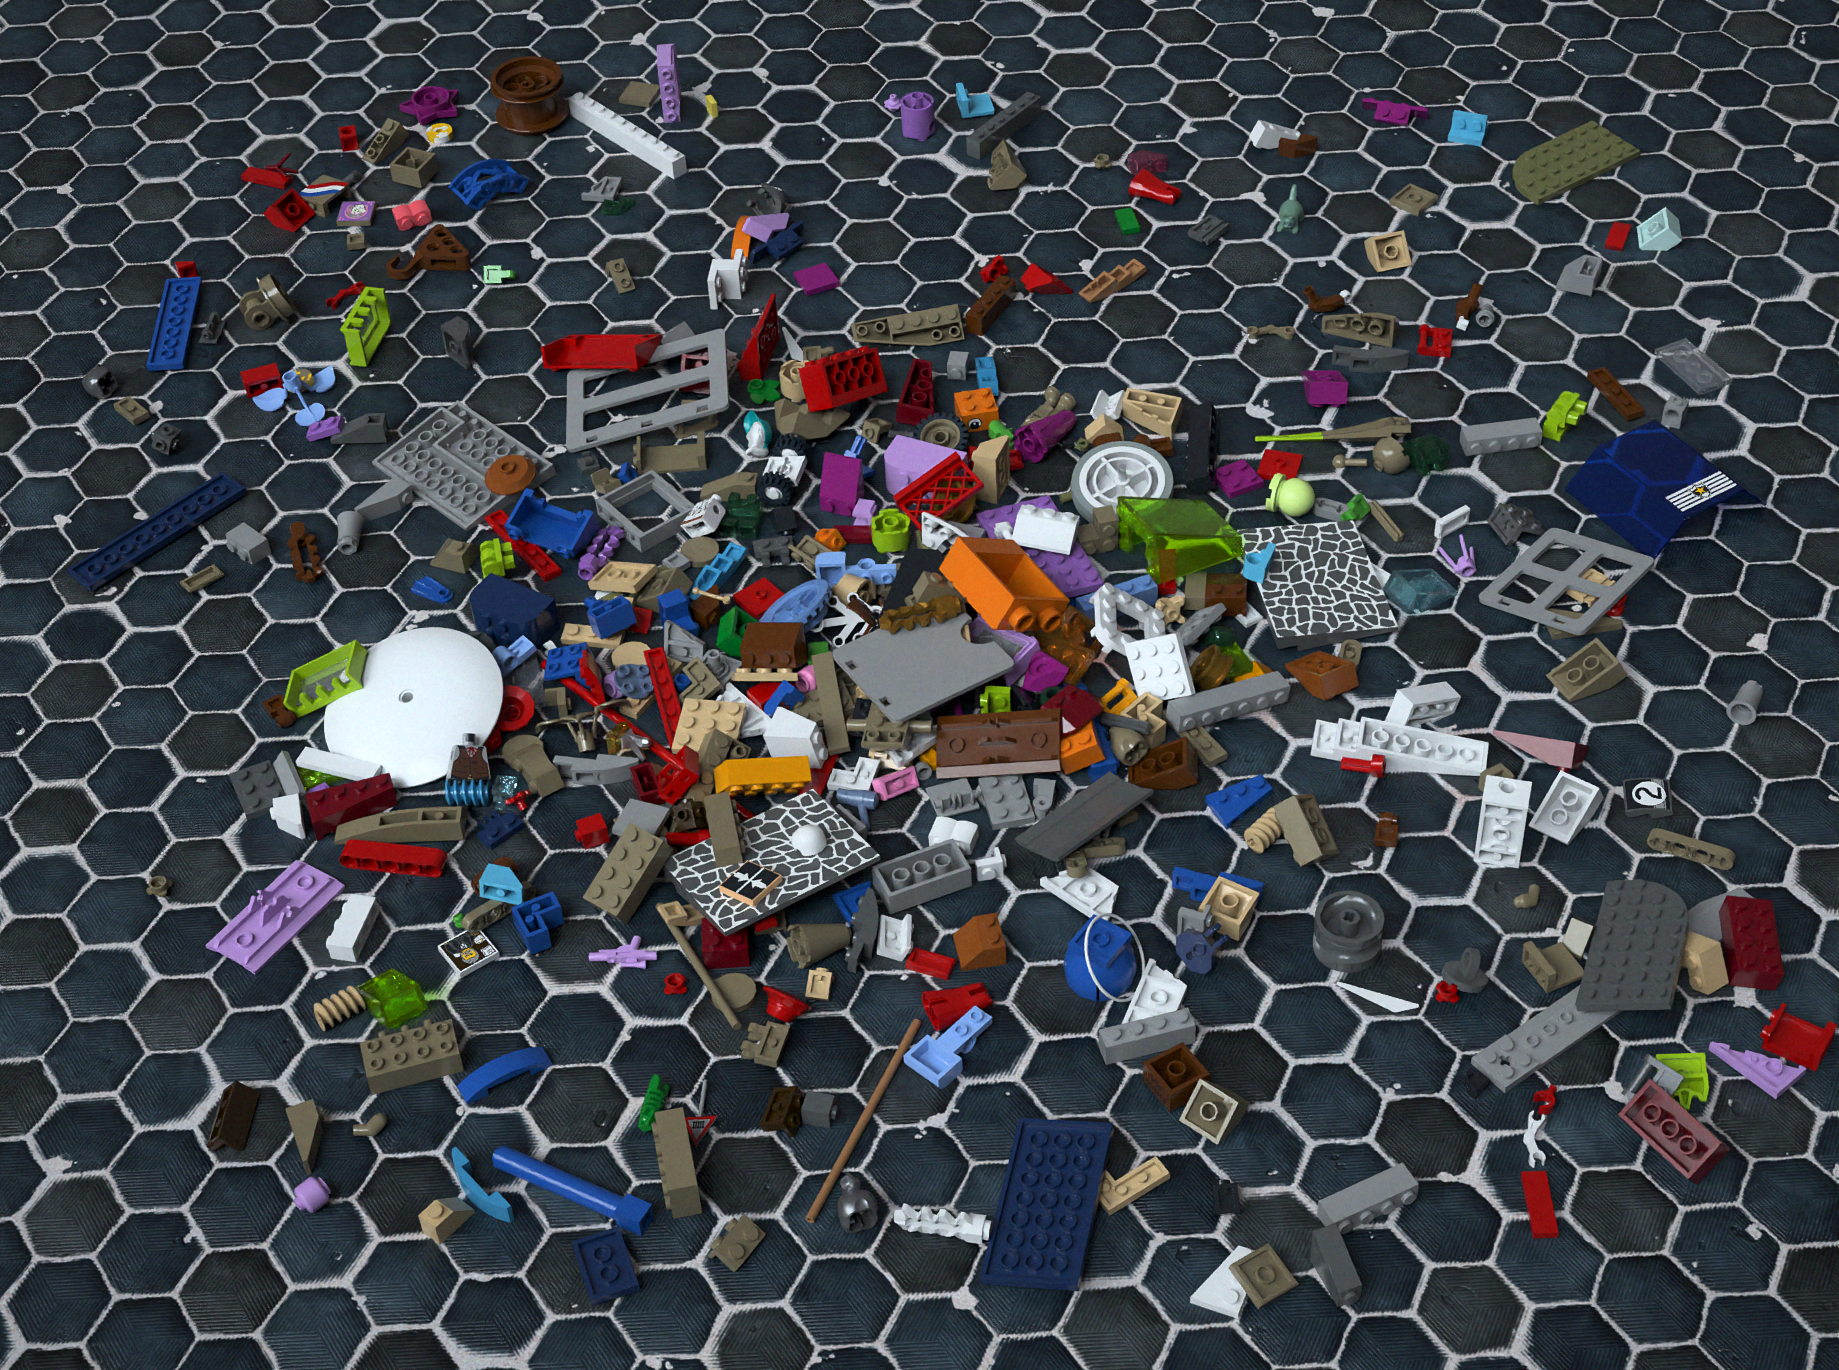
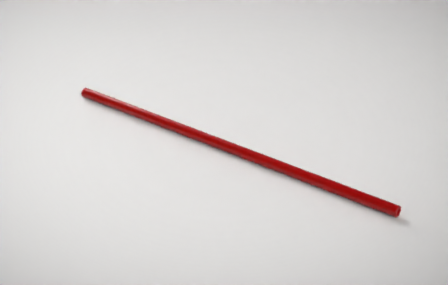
[541,659,755,821]

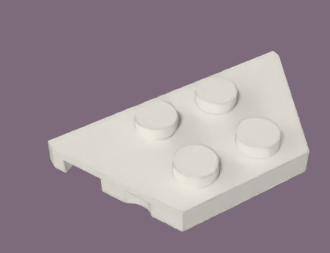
[716,682,771,739]
[1040,866,1119,921]
[1122,958,1187,1024]

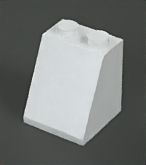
[763,707,828,769]

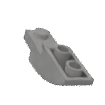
[553,754,640,785]

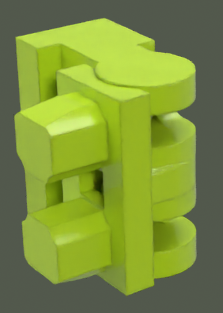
[1542,391,1588,442]
[480,538,515,578]

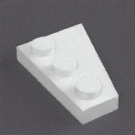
[1190,1246,1255,1319]

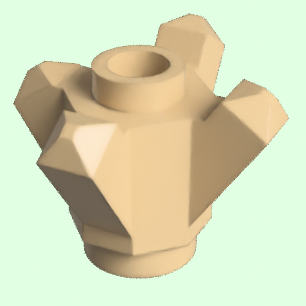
[1155,595,1187,626]

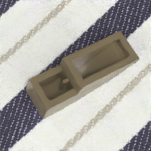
[1185,571,1207,610]

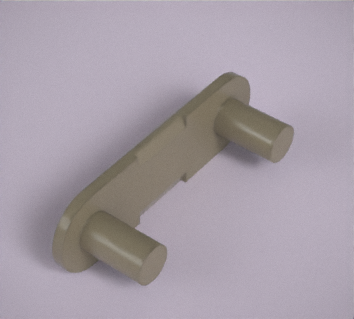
[674,414,719,439]

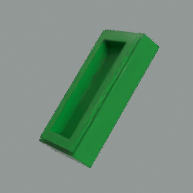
[1115,208,1140,235]

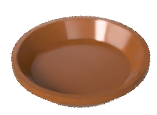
[485,455,536,495]

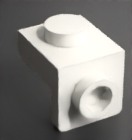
[975,847,1007,882]

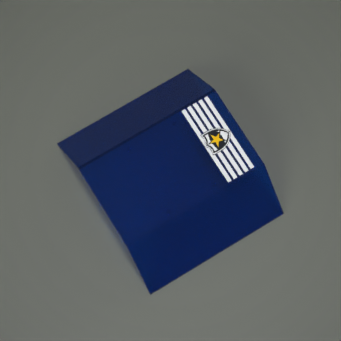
[1565,419,1767,560]

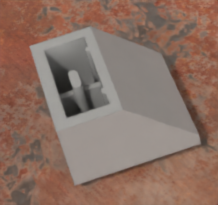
[1556,255,1603,296]

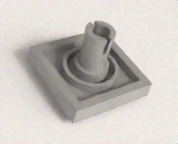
[691,649,742,694]

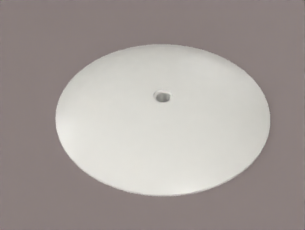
[324,627,504,789]

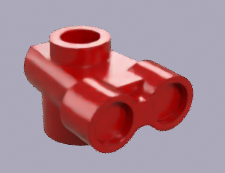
[979,255,1009,283]

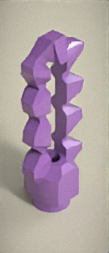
[578,526,625,580]

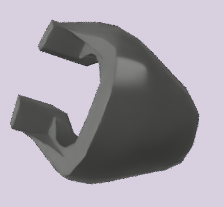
[746,183,788,216]

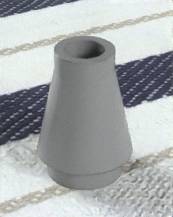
[1476,304,1494,327]

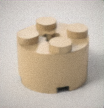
[779,359,809,403]
[831,573,876,613]

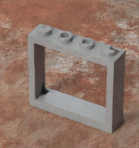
[595,470,695,553]

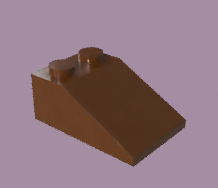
[1205,573,1248,616]
[1128,736,1198,790]

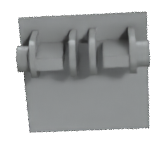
[925,778,980,817]

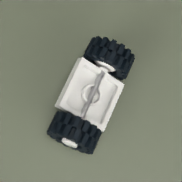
[756,433,810,508]

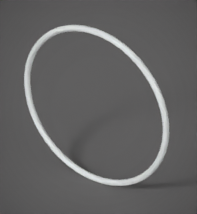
[1084,913,1145,1002]

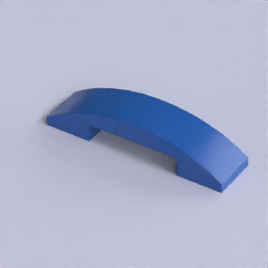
[457,1047,552,1105]

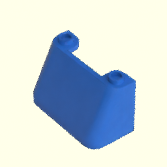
[504,488,600,559]

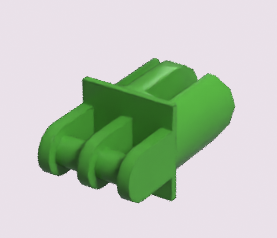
[989,420,1014,449]

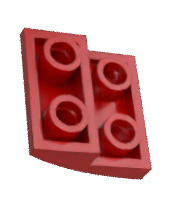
[579,650,605,704]

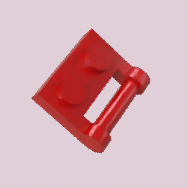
[1417,324,1453,357]

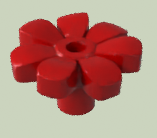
[505,790,531,811]

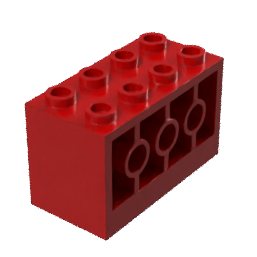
[798,345,888,412]

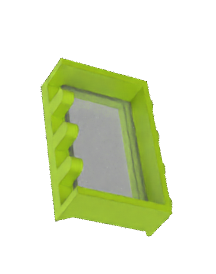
[340,287,392,367]
[283,640,369,718]

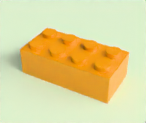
[713,756,812,797]

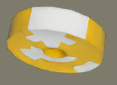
[426,123,453,144]

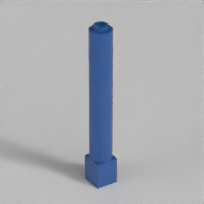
[492,1145,654,1237]

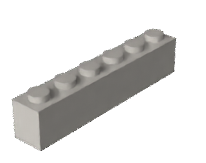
[1166,671,1290,733]

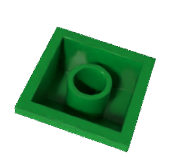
[716,606,759,657]

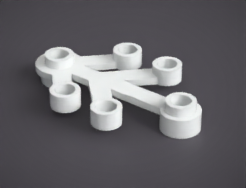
[810,592,882,648]

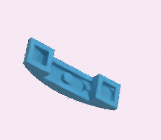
[452,1147,514,1222]

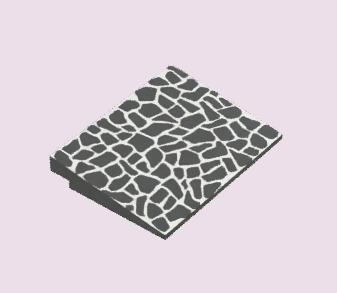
[1237,520,1398,651]
[663,789,881,937]

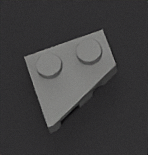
[581,176,622,203]
[664,620,706,662]

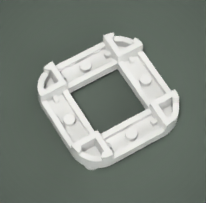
[1089,583,1166,656]

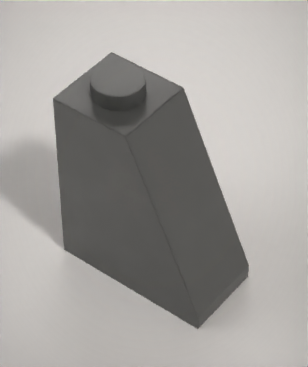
[1310,1223,1362,1307]

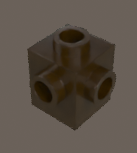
[673,798,708,832]

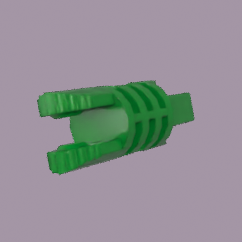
[638,1074,670,1132]

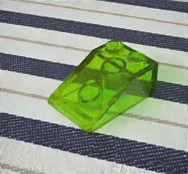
[354,968,428,1029]

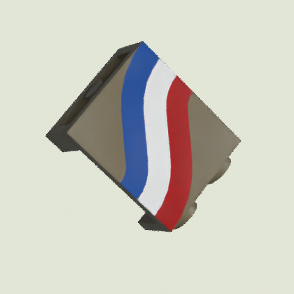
[298,174,352,218]

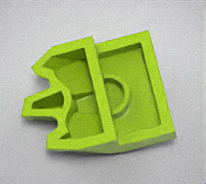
[1656,1053,1709,1111]

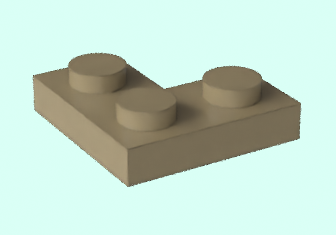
[678,656,723,704]

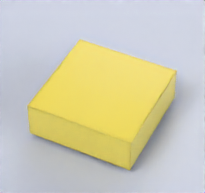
[705,95,718,118]

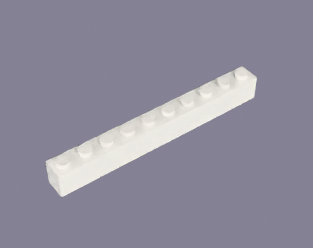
[568,92,687,179]

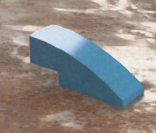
[974,356,999,396]

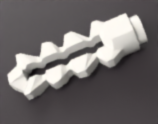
[894,1203,992,1244]

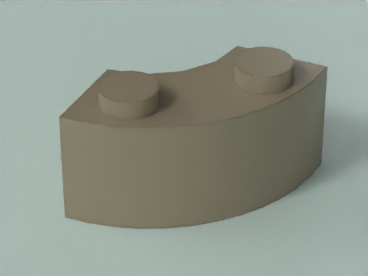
[512,743,564,798]

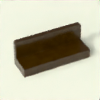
[206,1080,259,1151]

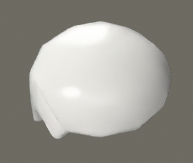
[791,824,827,856]

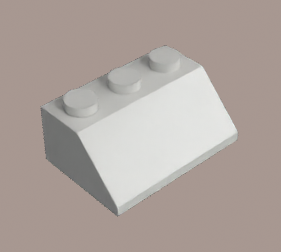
[1012,505,1080,555]

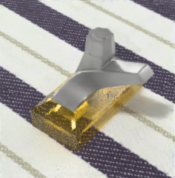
[606,722,650,762]

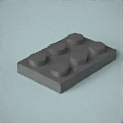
[229,760,285,821]

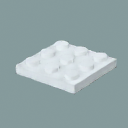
[1124,632,1196,700]

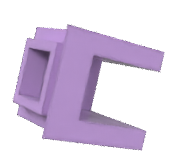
[852,498,878,525]

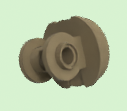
[239,273,297,330]

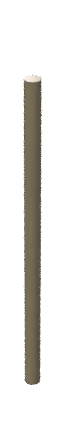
[656,902,741,1030]

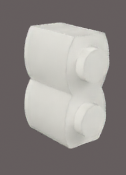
[928,817,979,855]

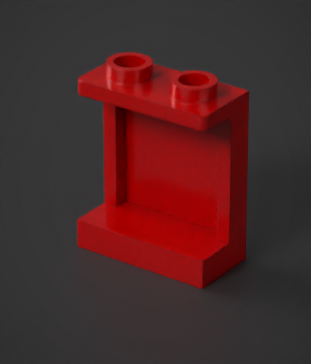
[1760,1002,1838,1072]

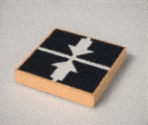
[719,860,783,907]

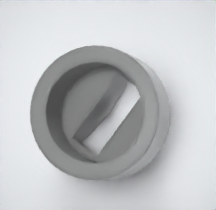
[914,761,932,780]

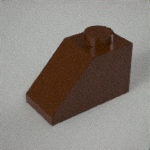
[688,584,721,630]

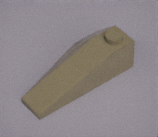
[987,139,1027,190]

